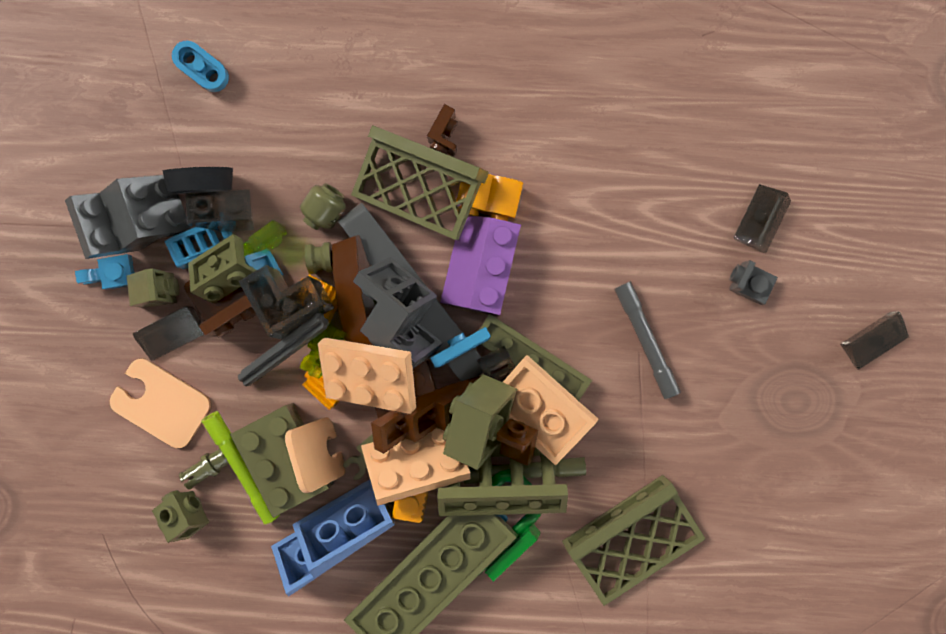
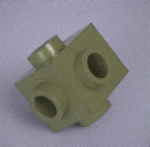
[152,490,210,543]

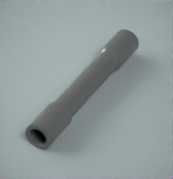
[615,281,681,399]

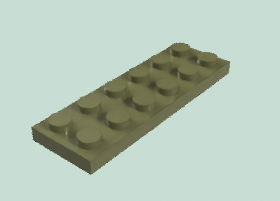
[344,515,518,634]

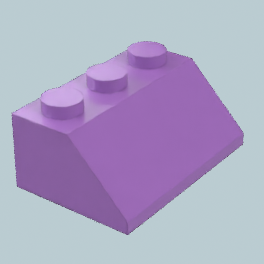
[440,216,521,316]

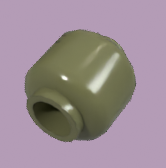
[300,183,346,230]

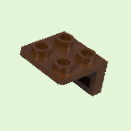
[184,280,266,338]

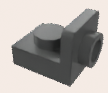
[729,260,778,305]

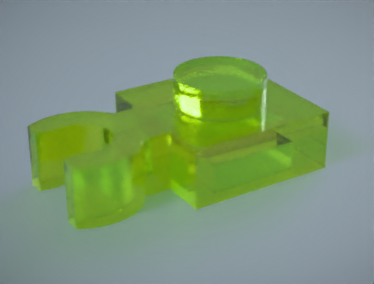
[243,220,287,256]
[300,322,346,378]

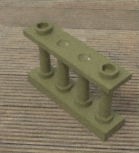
[437,442,568,516]

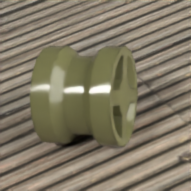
[305,242,333,275]

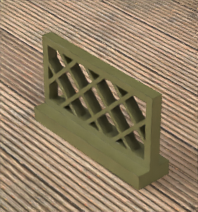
[351,125,489,240]
[562,475,705,606]

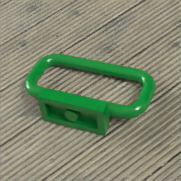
[478,469,541,582]

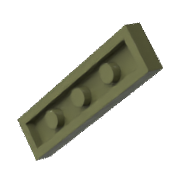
[479,314,592,401]

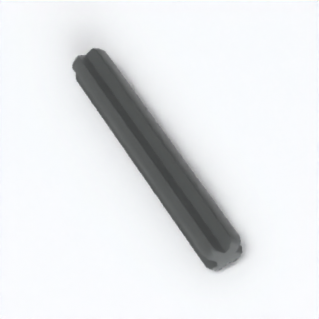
[238,313,329,386]

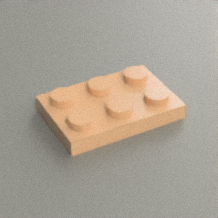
[318,337,416,414]
[503,355,598,465]
[361,428,470,506]

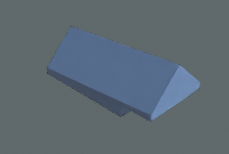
[271,479,396,596]

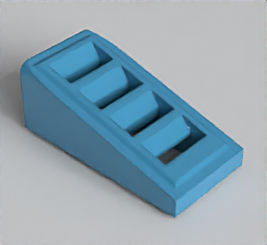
[164,216,233,269]

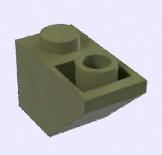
[127,268,180,308]

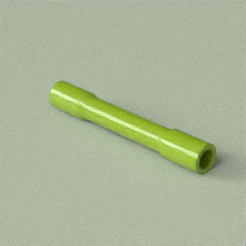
[201,411,280,524]

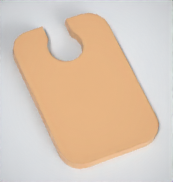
[110,359,211,448]
[285,417,345,494]

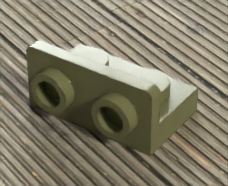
[188,234,258,303]

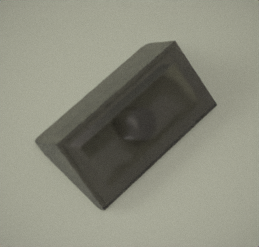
[734,184,791,253]
[133,306,204,361]
[840,311,909,370]

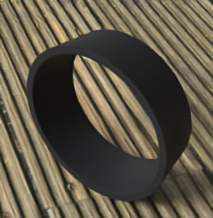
[163,167,233,194]

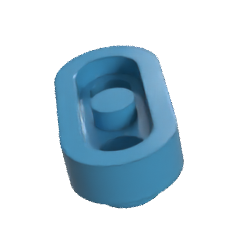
[172,41,229,92]

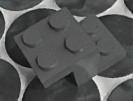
[65,175,191,259]
[353,257,443,369]

